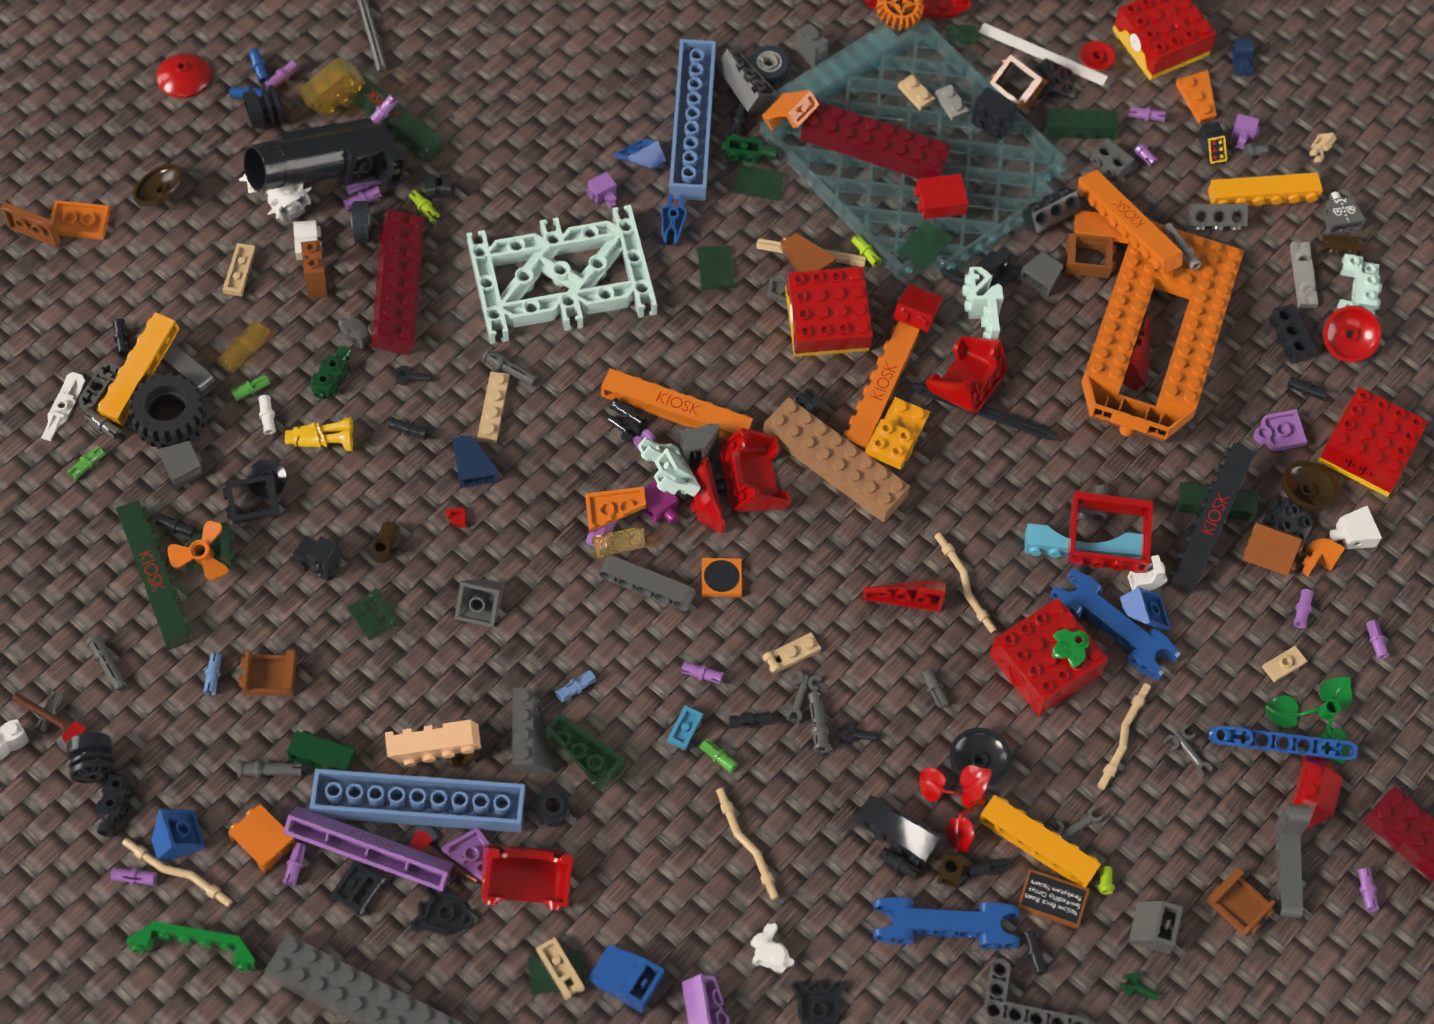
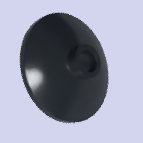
[247,459,287,499]

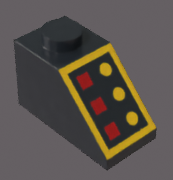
[1197,121,1227,166]

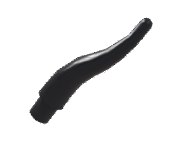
[939,266,965,285]

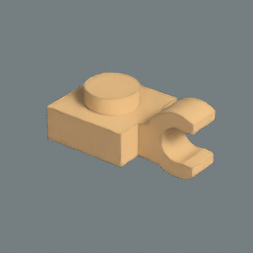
[1310,133,1336,163]

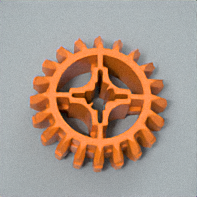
[876,0,924,31]

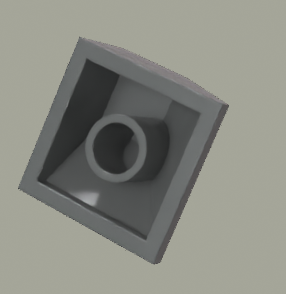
[454,579,505,628]

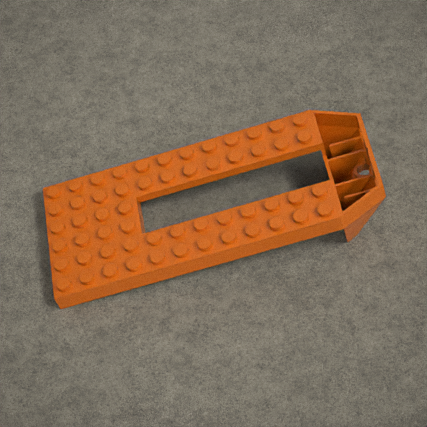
[1082,221,1244,442]

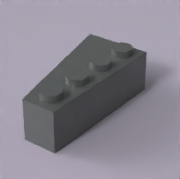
[716,49,780,113]

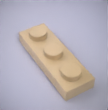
[223,243,256,297]

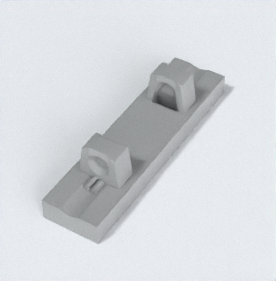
[1290,242,1318,308]

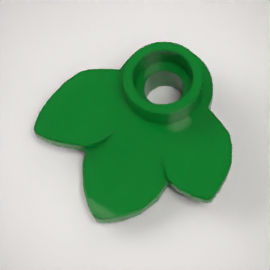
[1052,629,1089,668]

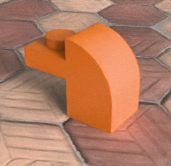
[1301,538,1345,577]

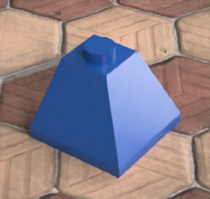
[613,138,666,169]
[1120,587,1171,632]
[152,809,206,859]

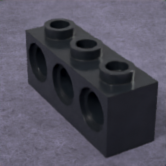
[1022,187,1081,233]
[1269,304,1316,364]

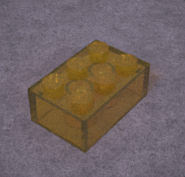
[298,57,366,116]

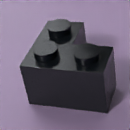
[293,535,341,581]

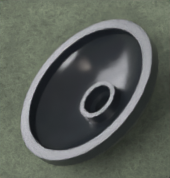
[949,728,1012,786]

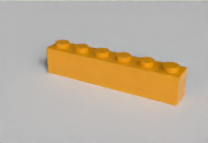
[1208,173,1323,206]
[97,312,180,426]
[978,795,1101,888]

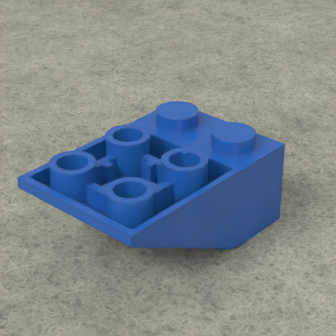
[586,945,665,1013]

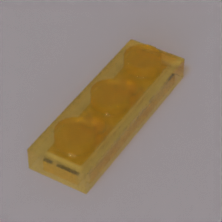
[218,320,270,373]

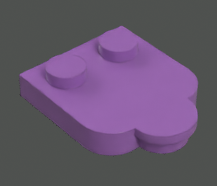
[1254,409,1307,451]

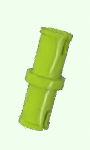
[409,189,439,222]
[851,234,882,268]

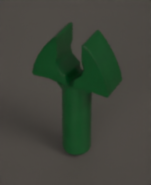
[1119,973,1160,1001]

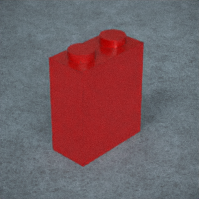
[914,174,969,220]
[893,284,944,332]

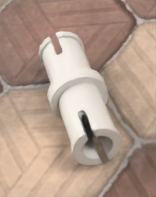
[258,395,276,435]

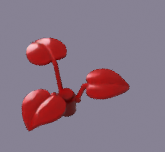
[920,765,992,854]

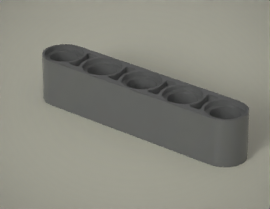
[134,329,215,393]
[599,555,696,611]

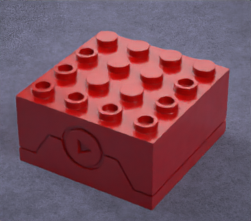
[989,598,1109,716]

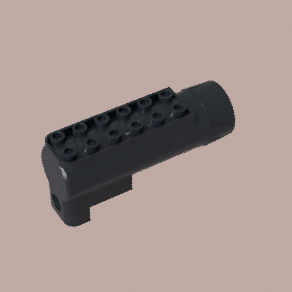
[243,118,407,192]

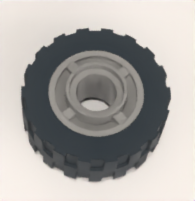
[750,45,789,86]
[351,201,371,242]

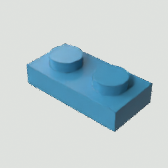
[667,706,703,751]

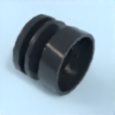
[242,84,284,130]
[66,732,115,783]

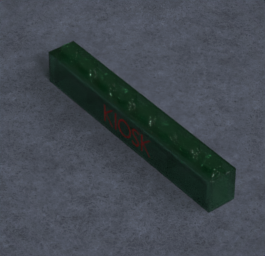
[326,58,444,163]
[116,500,193,650]

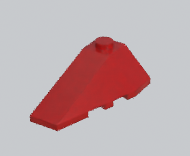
[1122,316,1151,391]
[862,579,946,612]

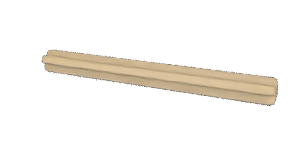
[757,238,866,267]

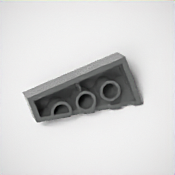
[512,688,554,774]

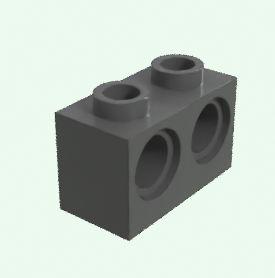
[1090,138,1134,182]

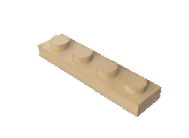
[477,372,510,444]

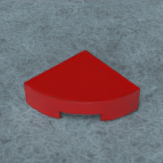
[445,508,466,528]

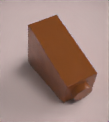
[780,233,836,272]

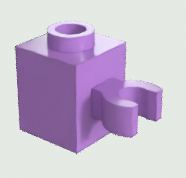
[1231,114,1260,149]
[587,172,617,209]

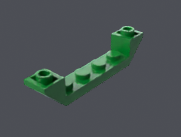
[126,921,257,972]

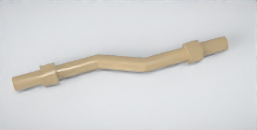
[934,532,997,634]
[1097,683,1151,790]
[716,788,779,900]
[122,837,233,907]

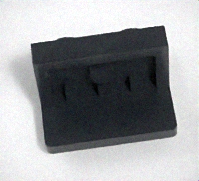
[974,248,1020,290]

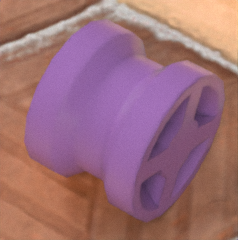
[633,429,657,452]

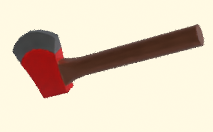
[12,692,86,752]
[408,825,480,885]

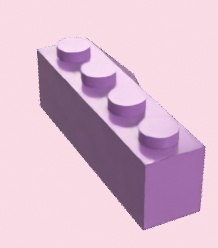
[682,974,730,1024]

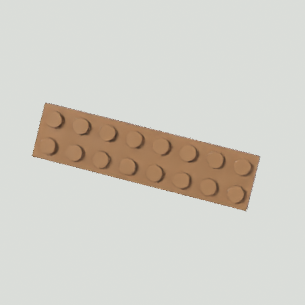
[763,397,910,523]

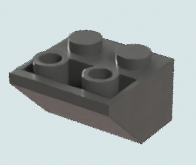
[680,424,720,469]
[1128,901,1183,954]

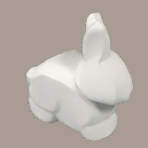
[751,923,795,973]

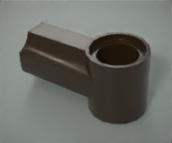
[372,521,400,563]

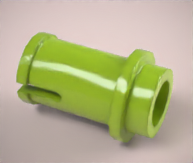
[1098,866,1115,895]

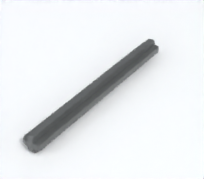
[358,0,386,71]

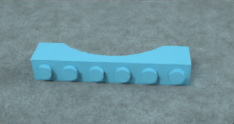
[1024,523,1142,559]

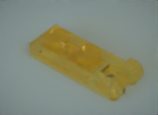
[592,527,645,558]

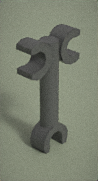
[786,670,821,724]
[1164,725,1213,778]
[1048,807,1103,845]

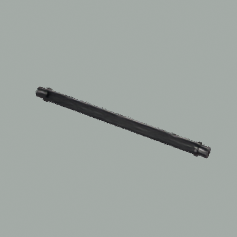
[911,382,1058,442]

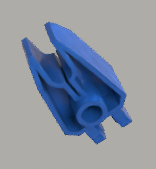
[661,194,687,247]

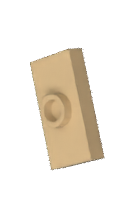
[1262,646,1307,683]

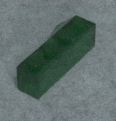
[546,712,625,791]

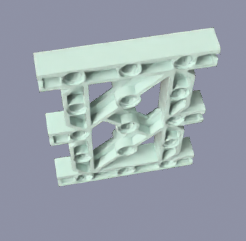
[466,205,657,344]

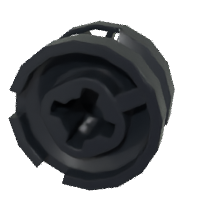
[795,388,821,414]

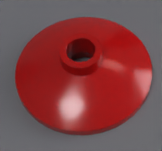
[1080,41,1115,71]

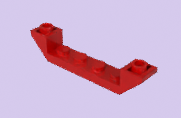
[865,0,971,18]

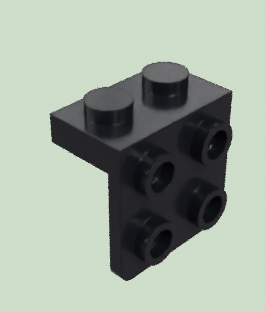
[1033,58,1075,100]
[1262,497,1314,543]

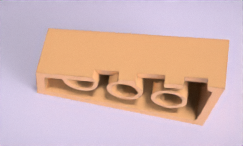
[385,720,481,767]

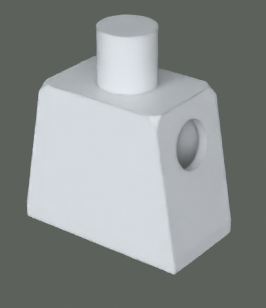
[1330,506,1382,549]

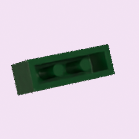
[287,730,356,771]

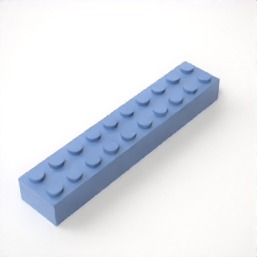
[669,39,716,201]
[310,769,526,833]

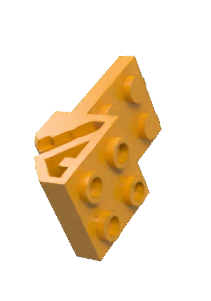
[865,397,930,470]

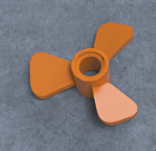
[167,521,228,581]

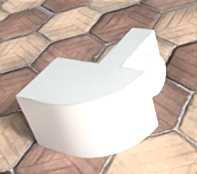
[1127,555,1167,591]

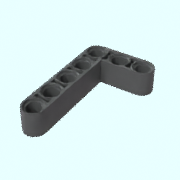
[1275,803,1311,918]
[982,959,1089,1024]

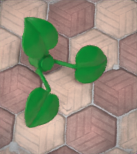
[1265,677,1352,763]

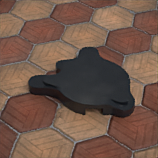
[411,886,474,936]
[791,980,845,1024]

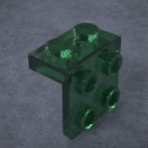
[191,522,235,571]

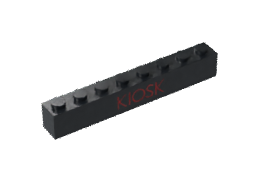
[1169,443,1256,594]

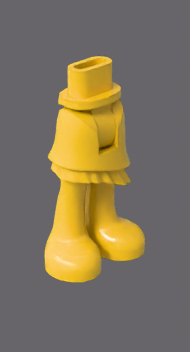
[285,417,354,451]

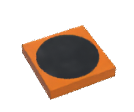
[702,558,742,597]

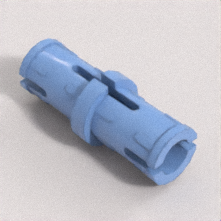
[203,653,223,696]
[555,670,596,702]

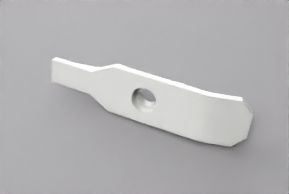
[41,372,85,441]

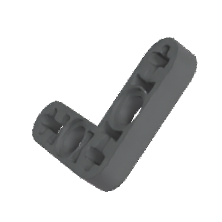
[79,362,120,412]

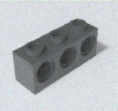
[1189,204,1248,230]

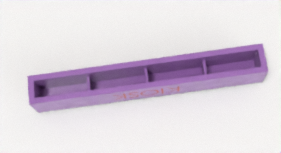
[283,806,454,891]

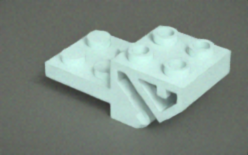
[962,267,1003,340]

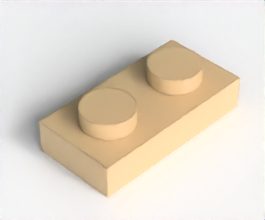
[898,75,935,111]

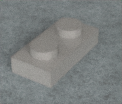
[935,85,968,121]

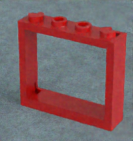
[1067,491,1153,573]

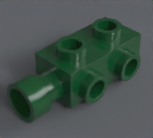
[721,134,777,164]
[310,346,353,399]

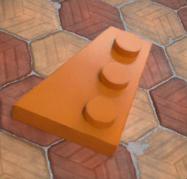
[1175,70,1216,124]
[585,486,646,533]

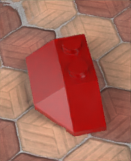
[688,456,726,534]
[1291,755,1343,831]

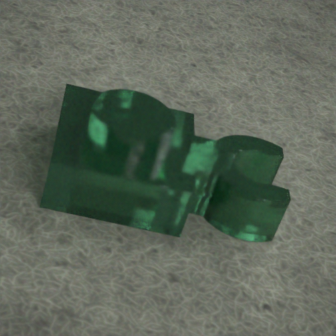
[947,24,977,44]

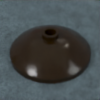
[133,164,183,206]
[1281,461,1339,510]

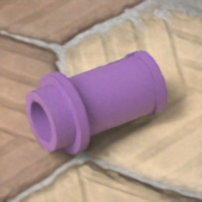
[1134,144,1157,167]

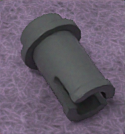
[1243,144,1268,158]

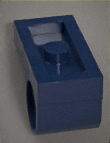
[1231,39,1254,76]

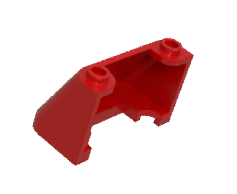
[926,336,1008,413]
[720,428,791,512]
[481,844,573,910]

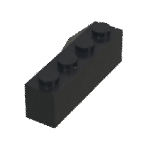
[855,795,942,869]

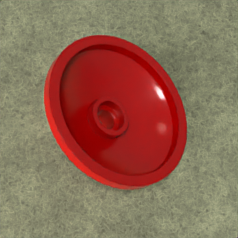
[156,53,211,98]
[1323,306,1381,362]

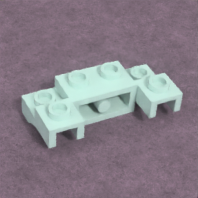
[1337,254,1382,316]
[638,437,701,497]

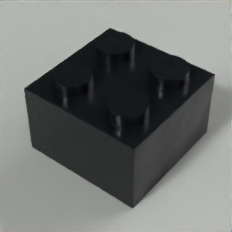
[971,87,1018,140]

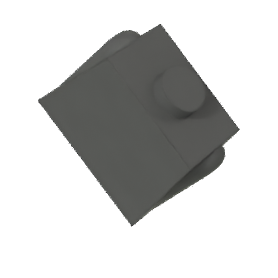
[793,23,829,70]
[158,441,204,490]

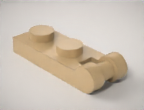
[762,633,821,674]
[536,937,585,1001]

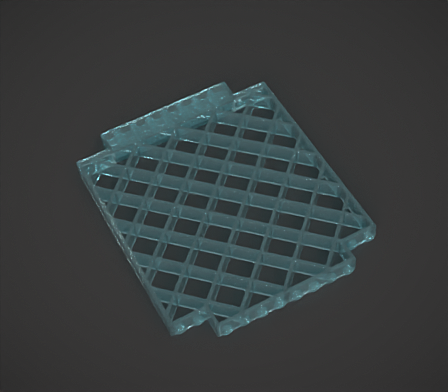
[760,20,1066,279]

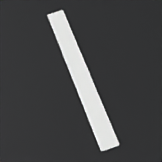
[979,23,1108,85]

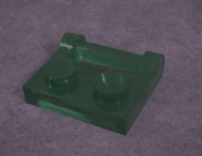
[347,589,399,641]

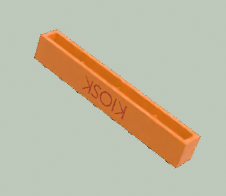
[1077,169,1183,275]
[843,322,920,452]
[601,368,753,440]

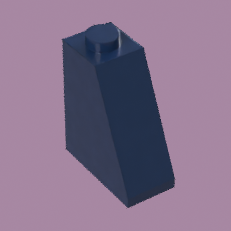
[452,435,499,488]

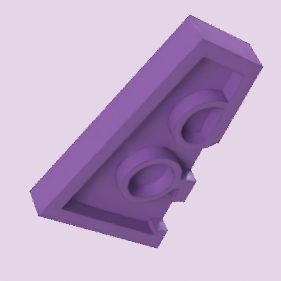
[441,827,489,881]

